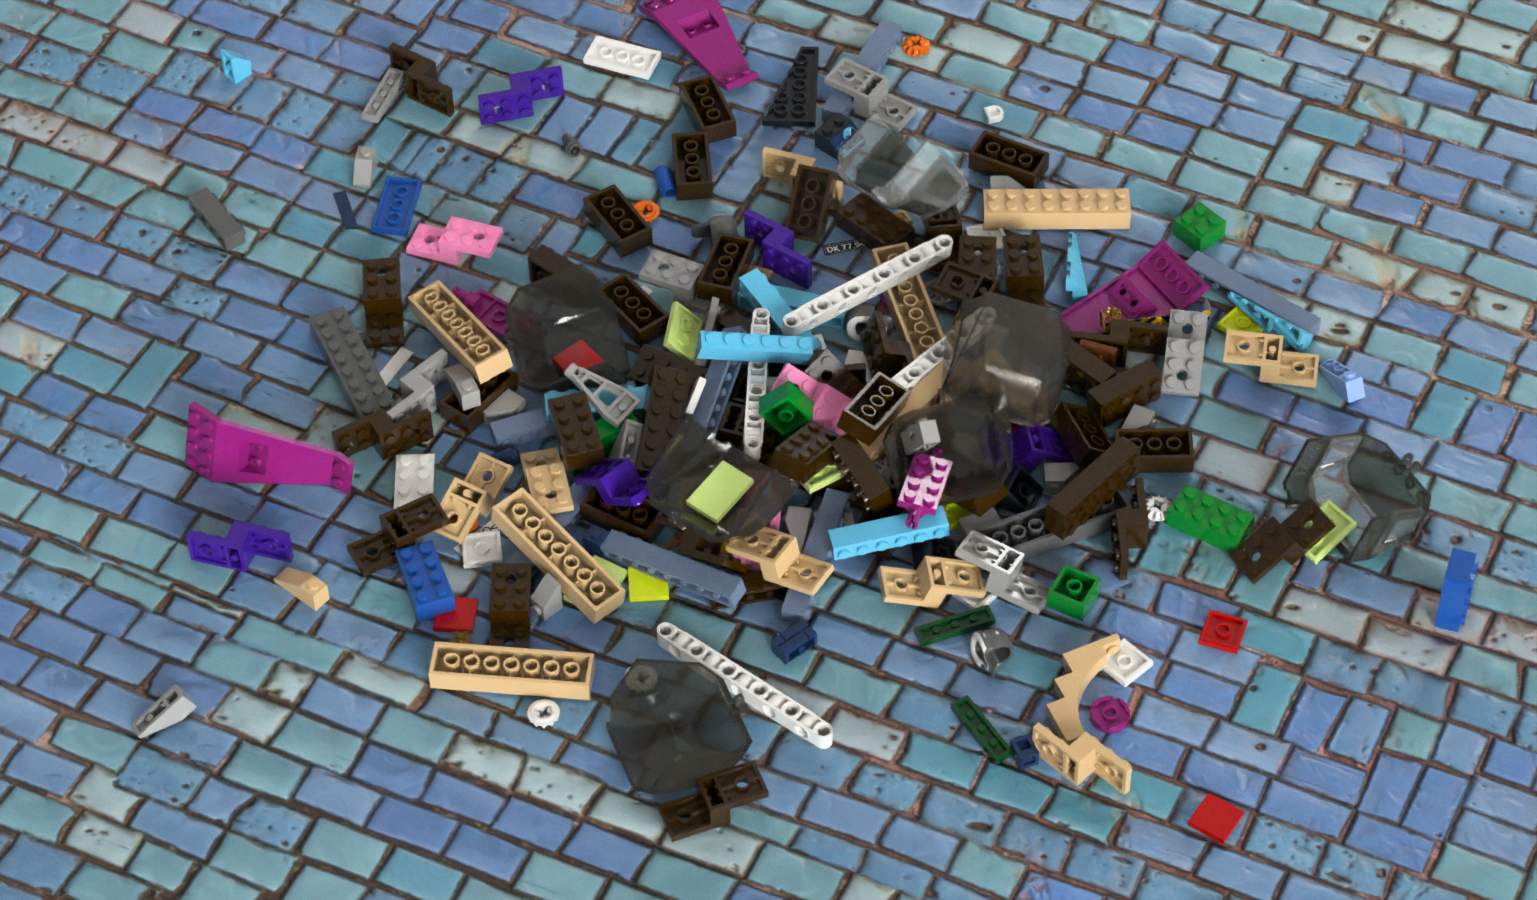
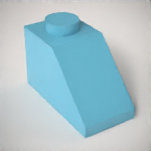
[220,49,252,84]

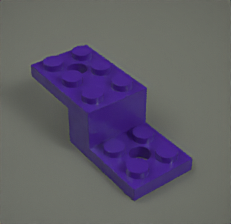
[478,65,564,125]
[744,209,812,289]
[976,421,1075,473]
[573,458,663,507]
[186,520,294,572]

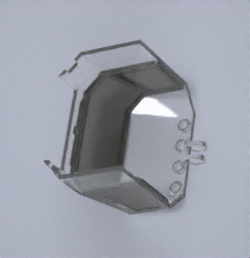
[835,112,969,219]

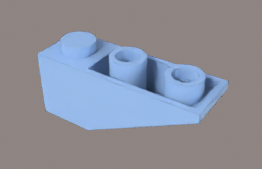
[1318,359,1365,403]

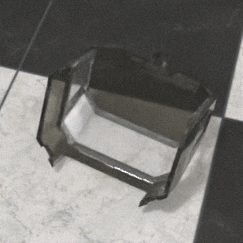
[1283,432,1431,563]

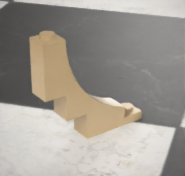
[1046,633,1121,745]

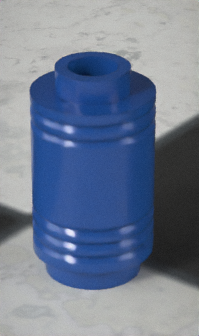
[653,165,676,198]

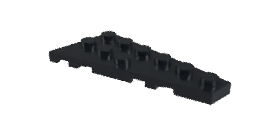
[762,46,819,127]

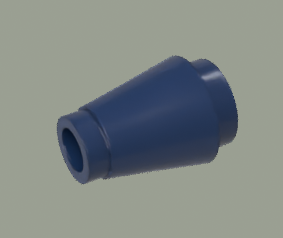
[491,446,520,465]

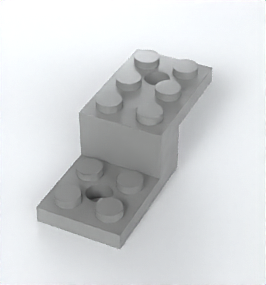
[824,57,918,133]
[639,249,737,319]
[1161,309,1208,397]
[386,348,449,423]
[955,530,1050,615]

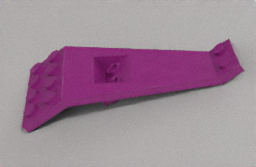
[638,0,758,91]
[1049,239,1210,339]
[185,401,354,494]

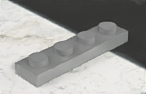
[361,67,406,124]

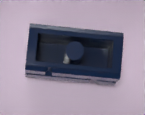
[771,619,817,664]

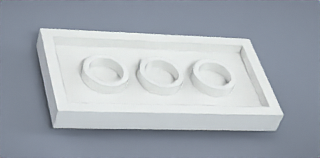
[583,35,661,80]
[393,454,435,518]

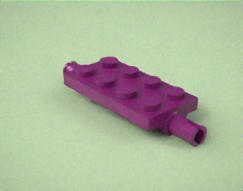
[451,286,548,347]
[897,448,953,529]

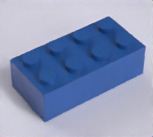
[395,540,456,622]
[1434,548,1479,632]

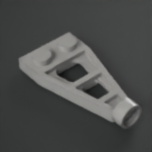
[694,296,721,368]
[564,363,641,428]

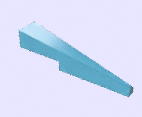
[1065,231,1088,304]
[1228,292,1314,353]

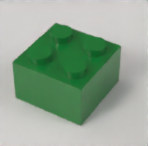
[1173,202,1226,252]
[758,381,814,436]
[1047,564,1101,621]

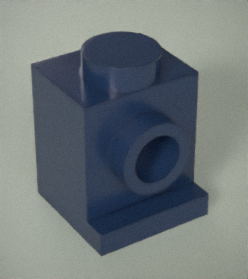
[1010,734,1039,770]

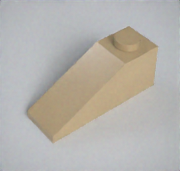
[274,567,330,611]

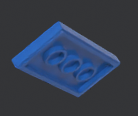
[371,176,423,236]

